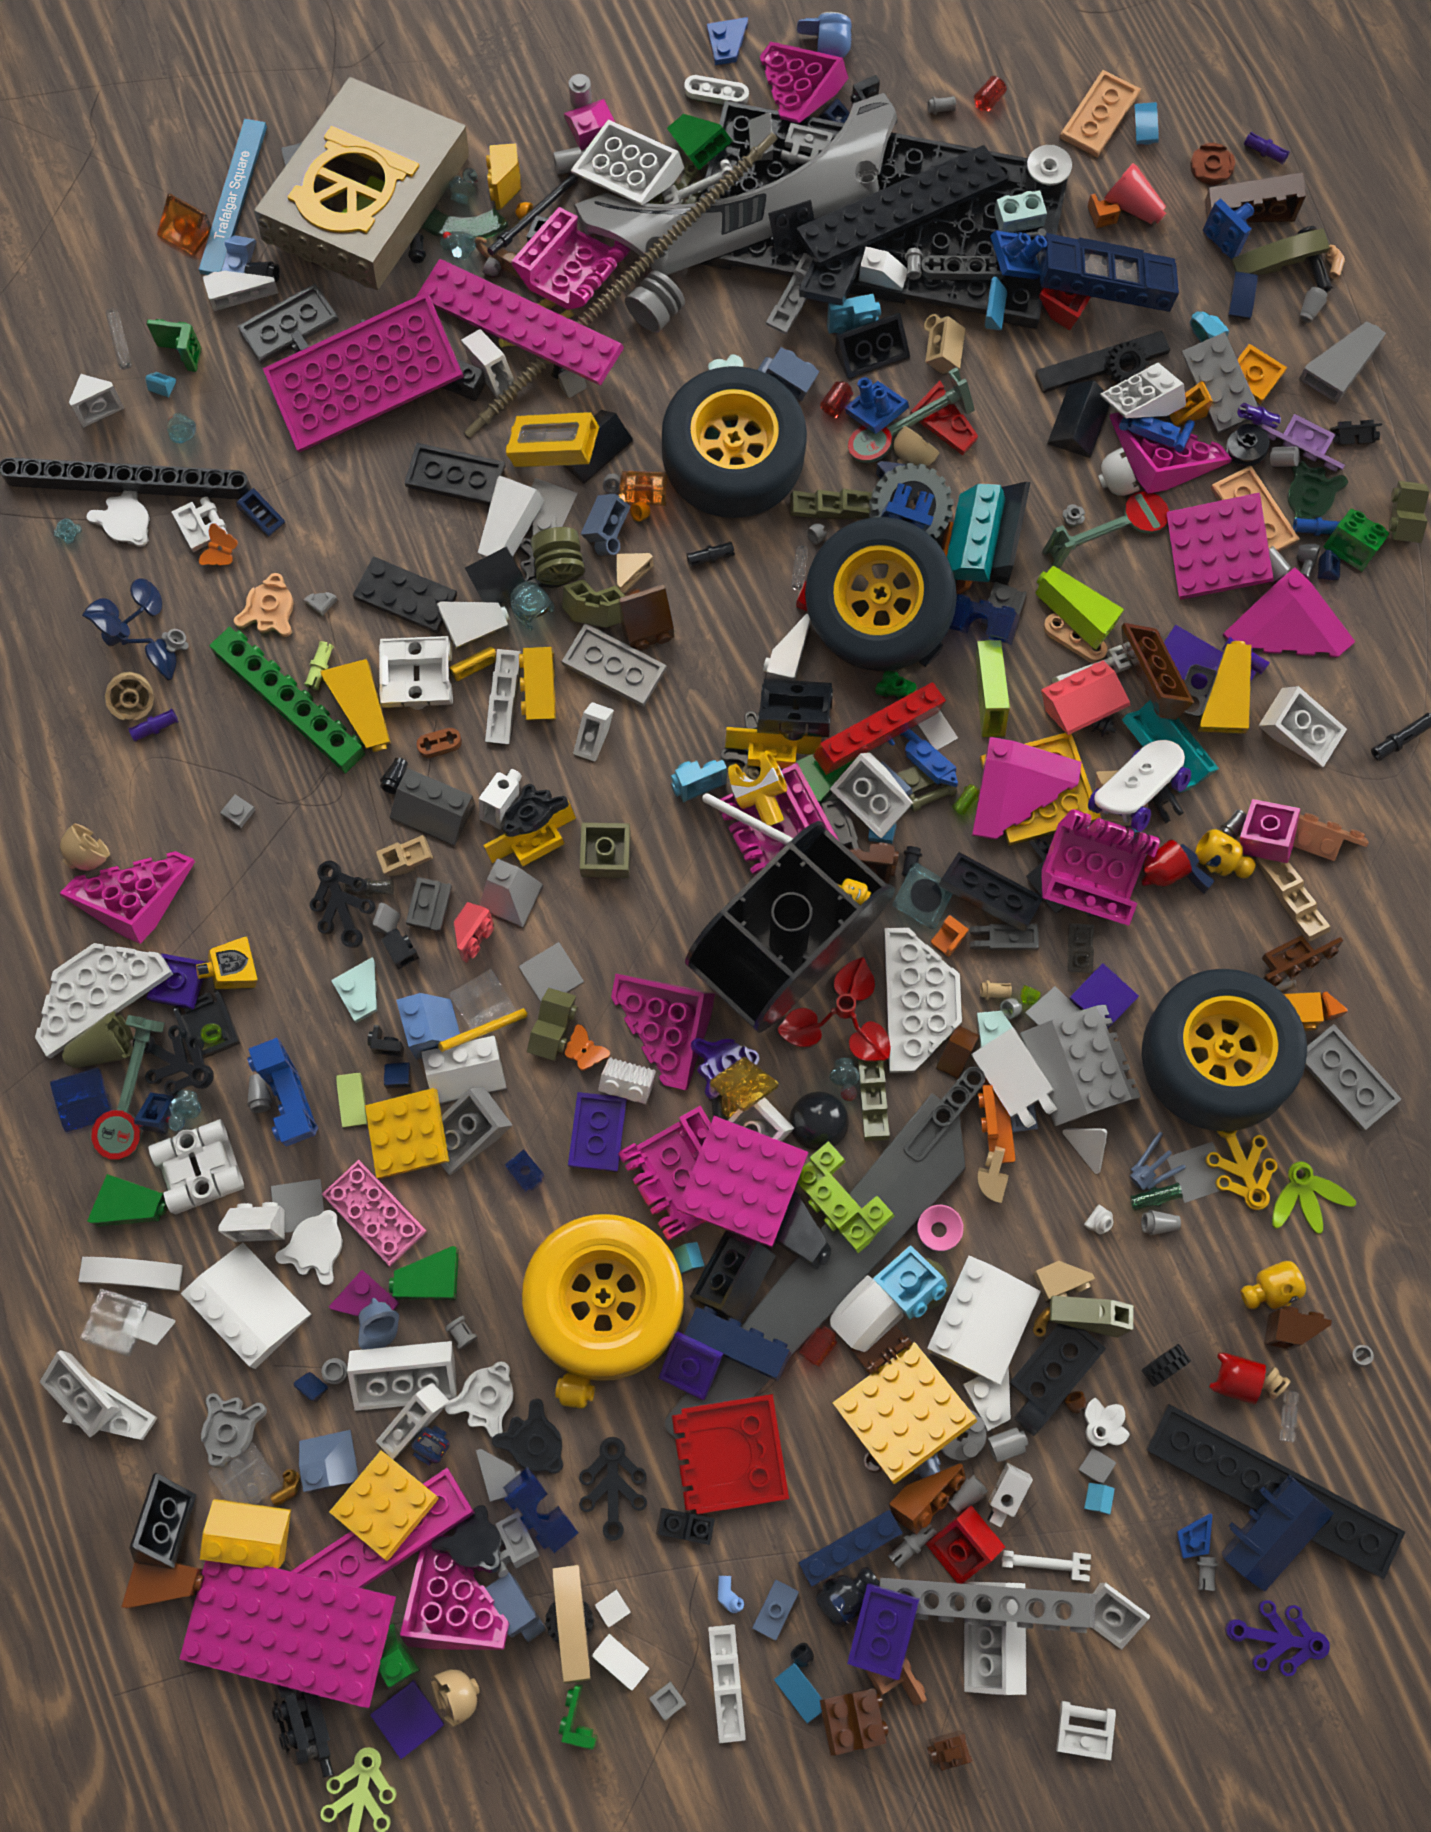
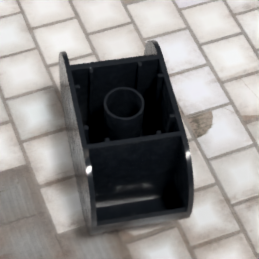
[685,821,895,1033]

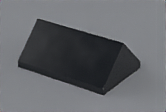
[835,313,910,379]
[1047,380,1110,458]
[564,410,633,484]
[129,1473,197,1569]

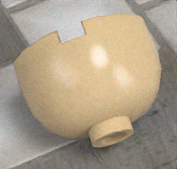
[894,426,940,468]
[105,672,154,721]
[60,824,110,871]
[431,1669,480,1727]

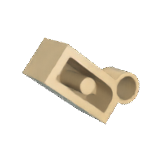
[924,314,965,374]

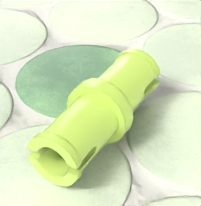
[304,641,334,690]

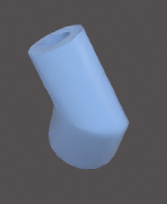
[718,1576,744,1613]

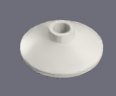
[1027,145,1072,185]

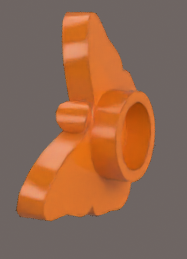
[199,523,238,565]
[565,1024,610,1071]

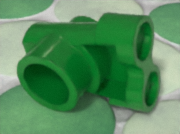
[875,671,917,700]

